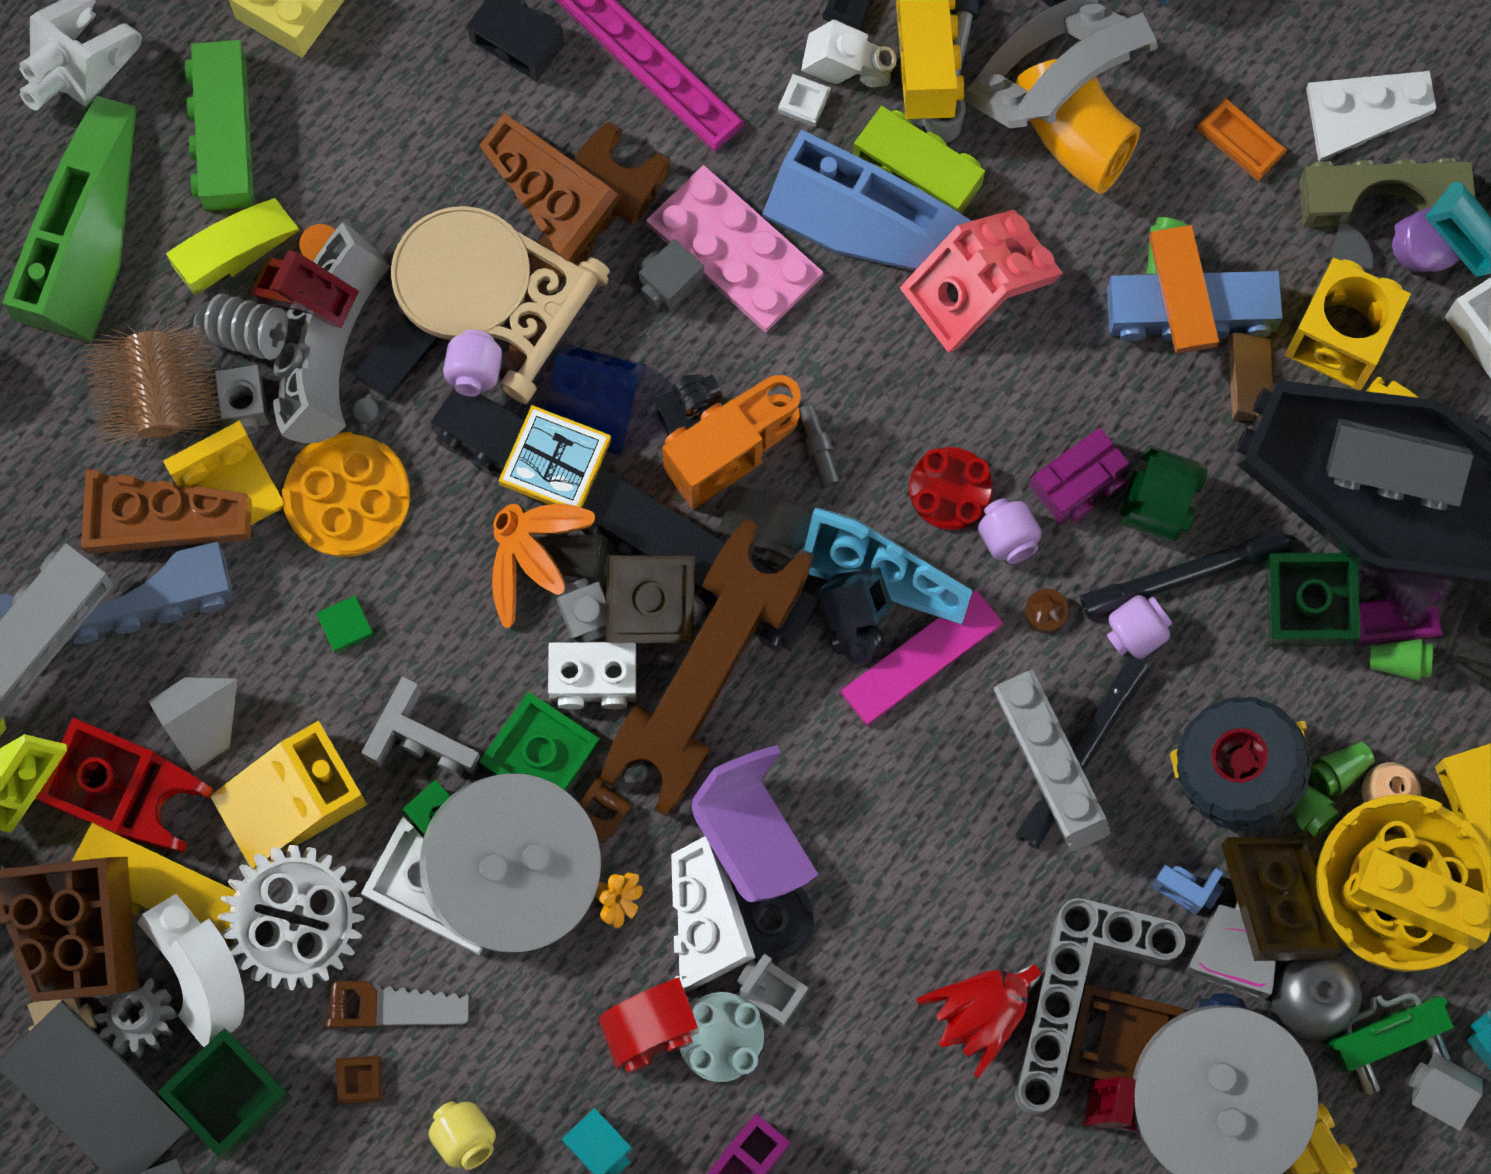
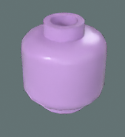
[443,330,502,396]
[978,498,1042,564]
[1107,595,1173,659]

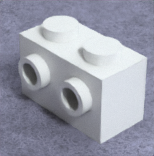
[548,642,637,710]

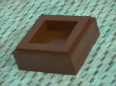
[336,1055,383,1104]

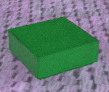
[316,595,374,654]

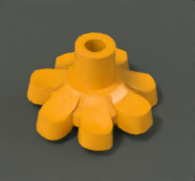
[594,872,642,928]

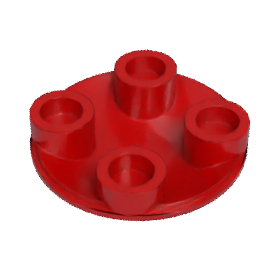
[909,447,993,530]

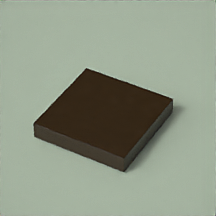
[605,555,695,643]

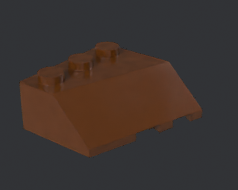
[0,857,139,1002]

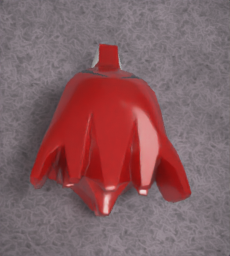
[916,964,1042,1079]

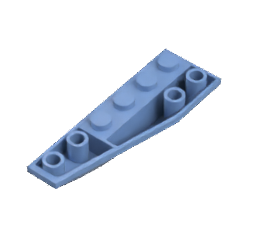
[762,129,971,271]

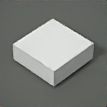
[778,74,831,127]

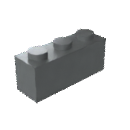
[1326,419,1474,510]

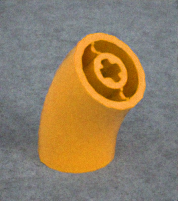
[1016,59,1141,195]

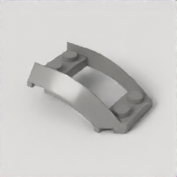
[965,0,1158,128]

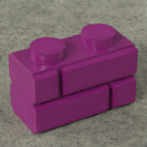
[1029,428,1131,525]

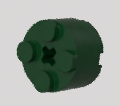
[1120,445,1208,542]

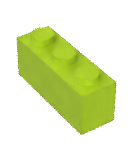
[853,105,985,214]

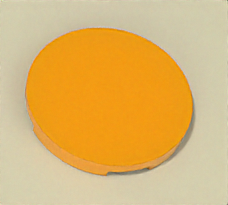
[282,432,410,557]

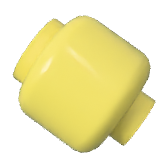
[429,1101,496,1170]

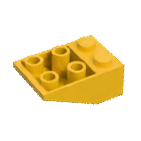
[210,720,368,869]

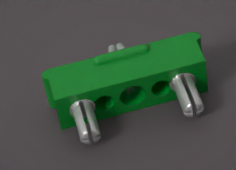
[1325,993,1454,1095]

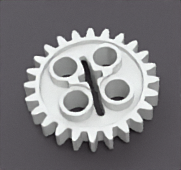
[218,845,364,990]

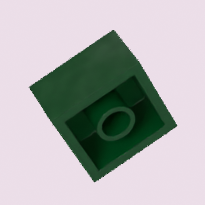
[1267,553,1360,647]

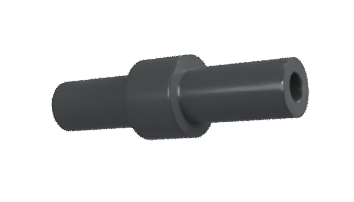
[799,404,840,488]

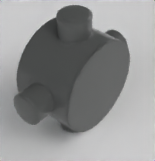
[83,394,120,430]
[348,394,385,431]

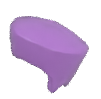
[1392,207,1460,273]

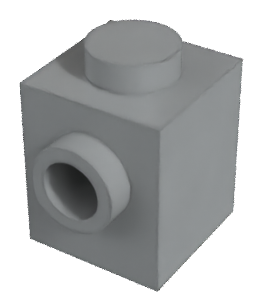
[557,578,606,643]

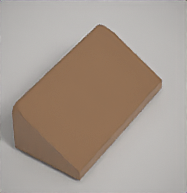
[1228,333,1273,420]

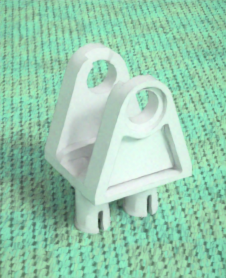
[19,0,142,111]

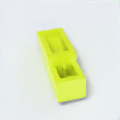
[166,198,299,297]

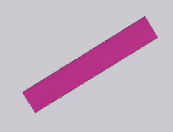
[555,0,744,153]

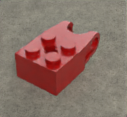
[35,718,213,853]

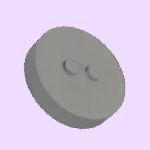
[420,774,601,952]
[1133,1005,1318,1174]

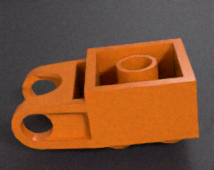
[662,375,801,510]

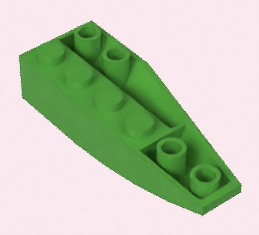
[2,96,137,343]

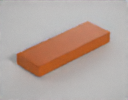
[1149,225,1219,354]

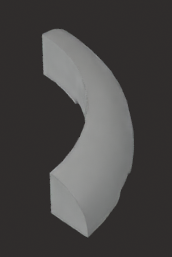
[273,222,391,443]

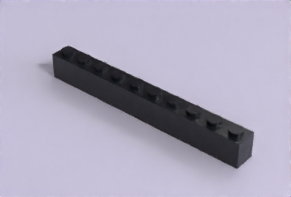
[431,386,819,652]

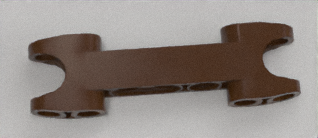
[450,122,671,381]
[601,518,814,817]

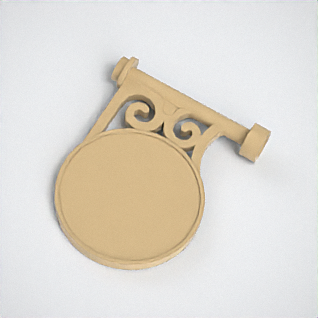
[391,206,610,404]

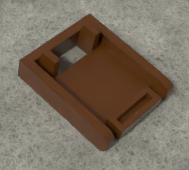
[1065,985,1189,1080]

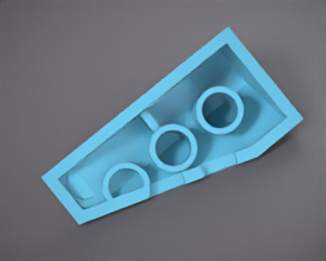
[804,507,973,624]

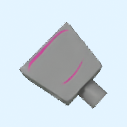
[1184,902,1276,1000]

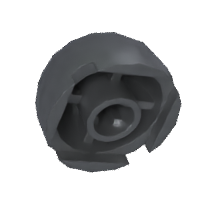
[1271,957,1362,1041]

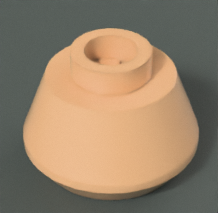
[1361,762,1421,803]

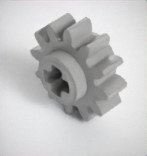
[94,978,177,1058]

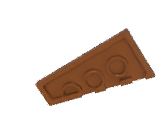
[479,113,618,261]
[81,469,252,554]

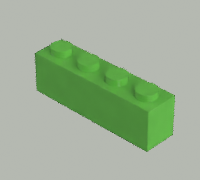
[185,40,254,211]

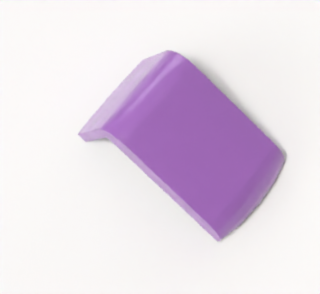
[692,745,819,902]

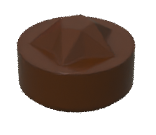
[1025,589,1069,633]

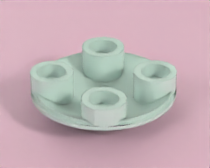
[680,992,764,1082]

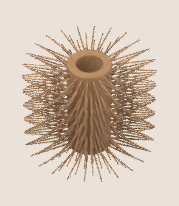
[82,321,223,447]

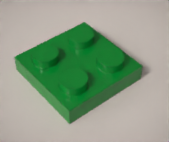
[479,691,600,791]

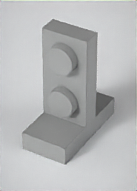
[361,677,481,777]

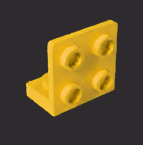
[163,420,284,525]

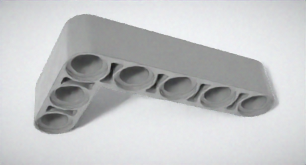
[1015,898,1185,1115]

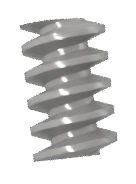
[194,294,288,361]

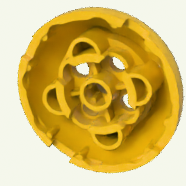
[1316,794,1491,972]

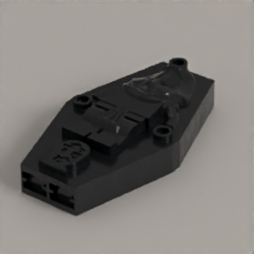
[1235,380,1491,586]

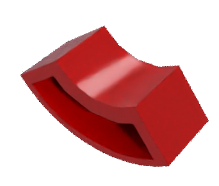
[598,977,699,1073]

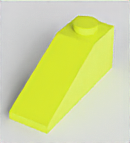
[0,734,67,833]

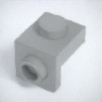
[737,954,808,1028]

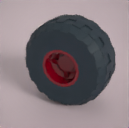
[1176,696,1311,831]

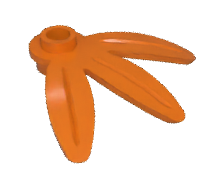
[492,504,595,628]

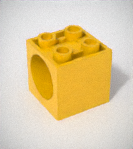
[1284,257,1411,390]

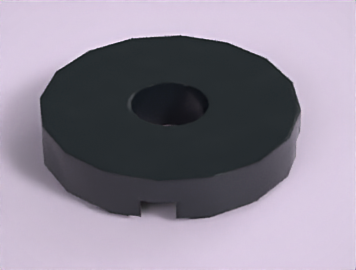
[734,887,814,962]

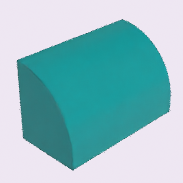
[1425,182,1491,277]

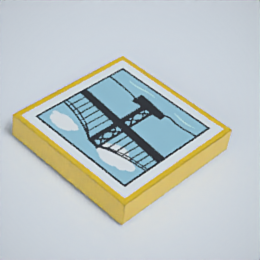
[498,405,611,508]

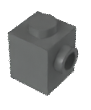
[639,239,705,313]

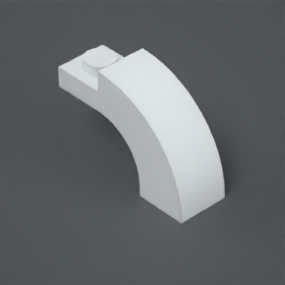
[138,894,244,1047]

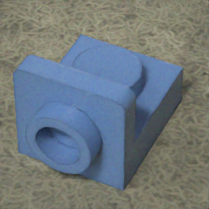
[1151,865,1224,915]

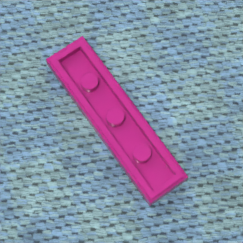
[841,590,1003,727]

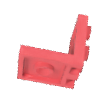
[900,209,1063,352]

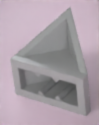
[148,677,237,772]

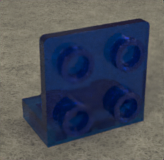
[545,344,647,454]

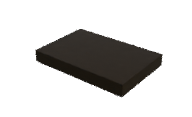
[1221,836,1341,961]

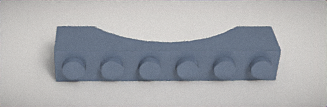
[0,542,235,644]

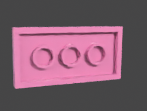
[646,165,823,333]

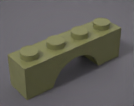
[1299,158,1475,227]

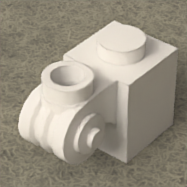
[801,19,896,87]

